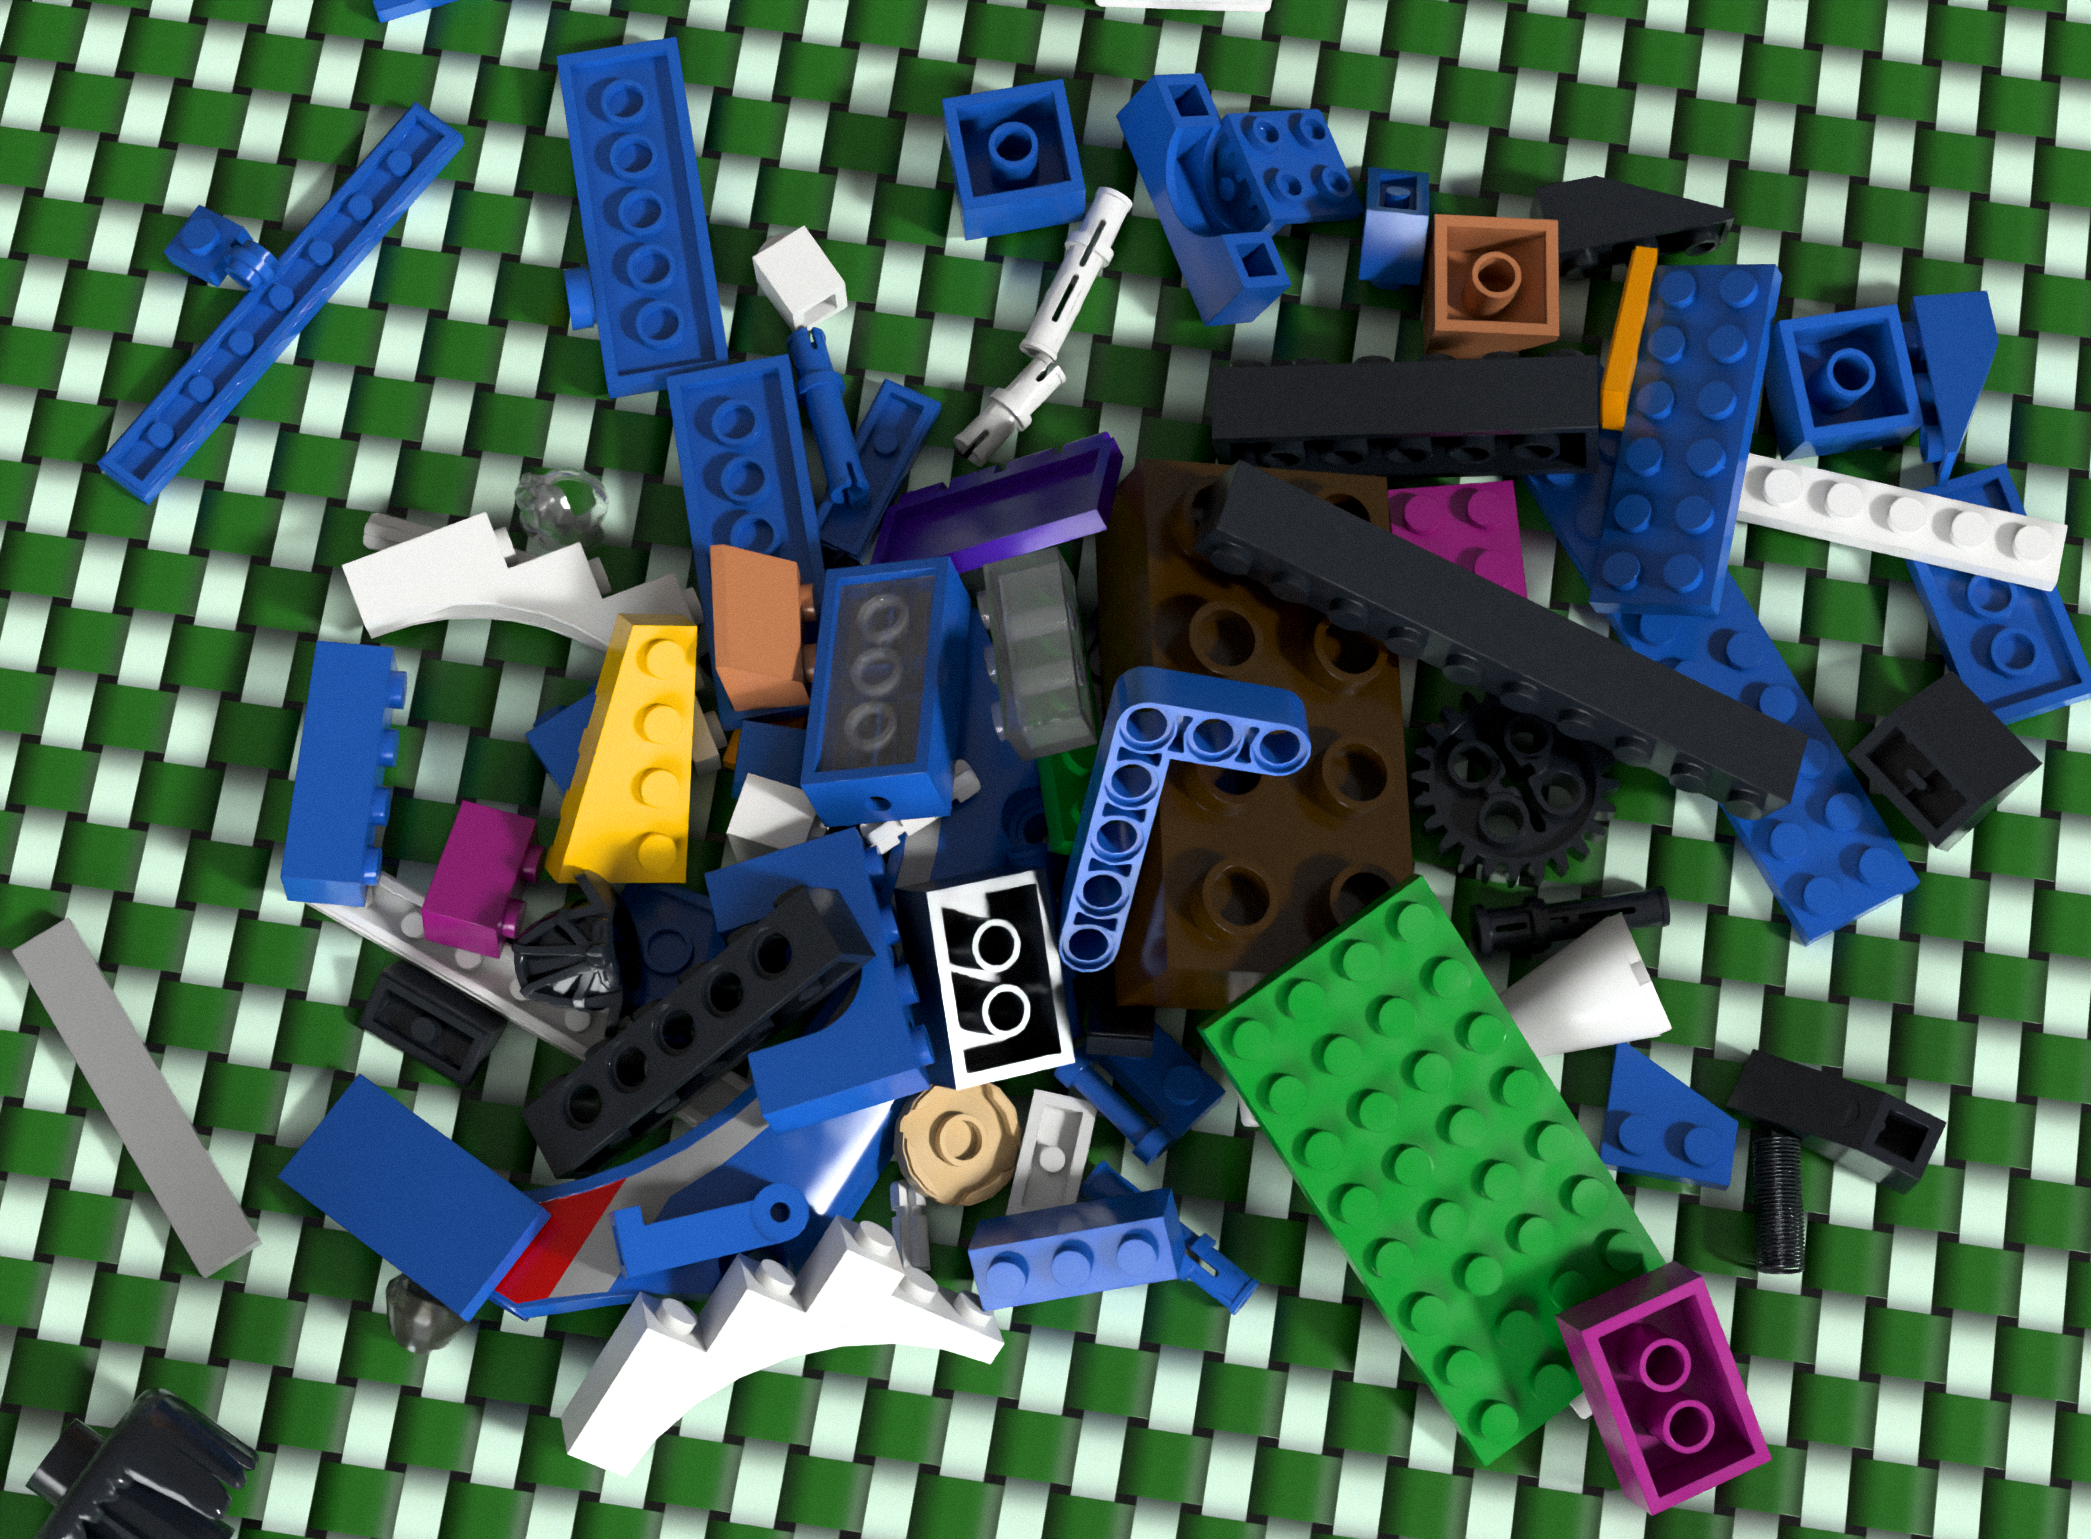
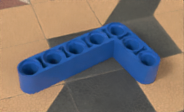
[1057,666,1311,972]

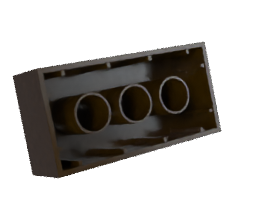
[1095,458,1413,1010]

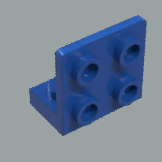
[1213,109,1364,237]

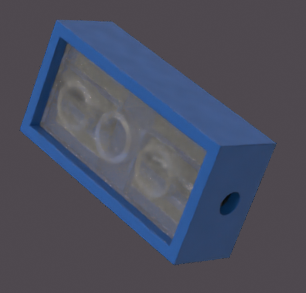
[800,556,972,827]

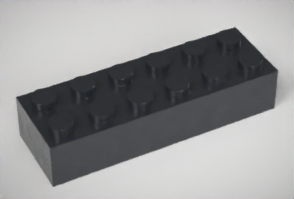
[1212,349,1599,479]

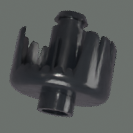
[25,1387,259,1539]

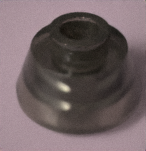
[385,1273,472,1354]

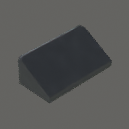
[357,961,508,1088]

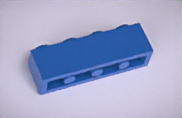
[280,641,407,907]

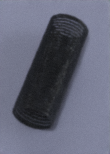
[1752,1136,1806,1274]

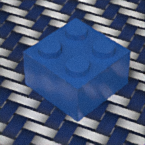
[942,79,1086,241]
[1763,304,1924,461]

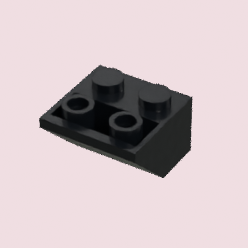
[1847,671,2043,852]

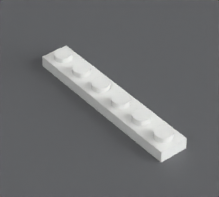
[1736,453,2068,592]

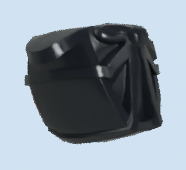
[511,869,643,1038]

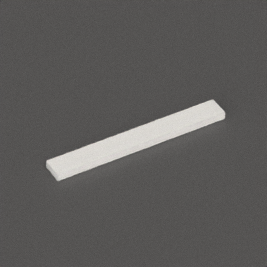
[304,870,753,1127]

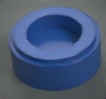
[563,266,597,330]

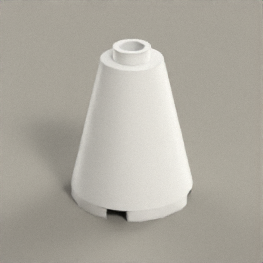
[1498,912,1672,1058]

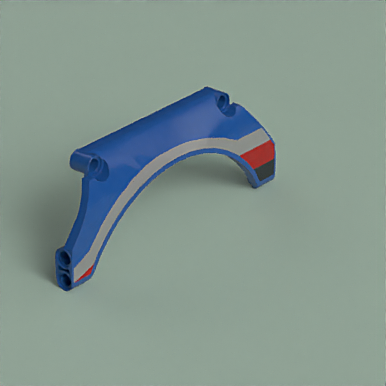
[487,606,1070,1322]

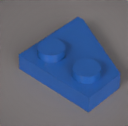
[1598,1042,1739,1191]

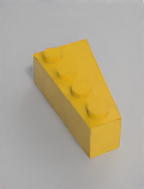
[544,613,698,883]

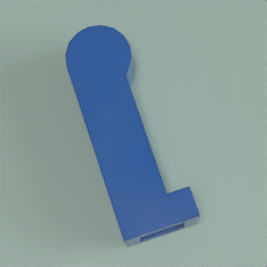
[608,1183,809,1280]

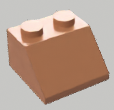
[1423,214,1559,360]
[710,544,818,712]

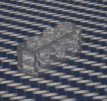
[977,546,1097,762]

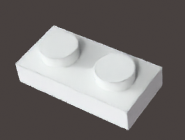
[1006,1089,1098,1215]

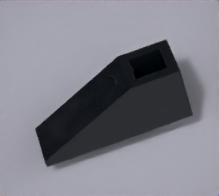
[1529,176,1734,280]
[1725,1049,1947,1195]

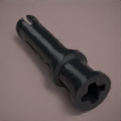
[1469,886,1670,962]

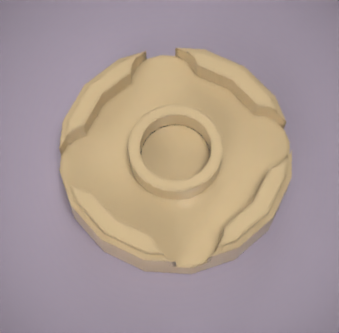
[894,1083,1022,1206]

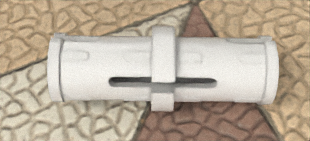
[953,352,1066,467]

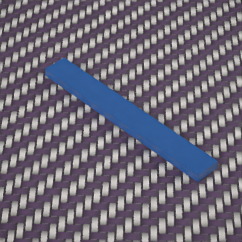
[97,101,465,506]

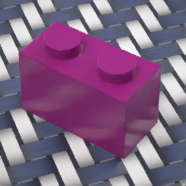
[421,800,547,959]

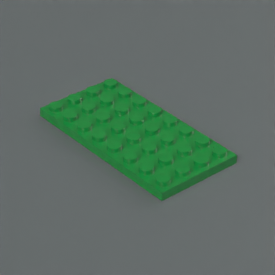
[1196,873,1667,1467]

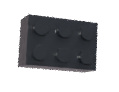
[893,864,1075,1090]

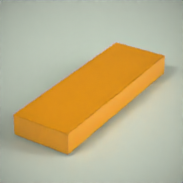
[1600,246,1658,431]

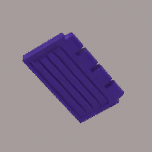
[870,431,1124,574]

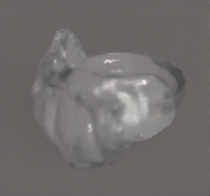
[514,467,609,552]

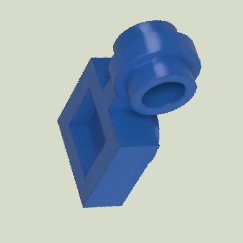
[163,205,277,292]

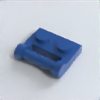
[1053,1021,1226,1167]

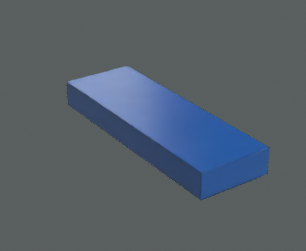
[816,378,941,566]

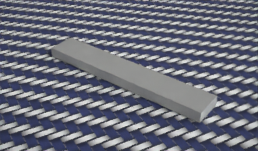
[12,918,263,1279]

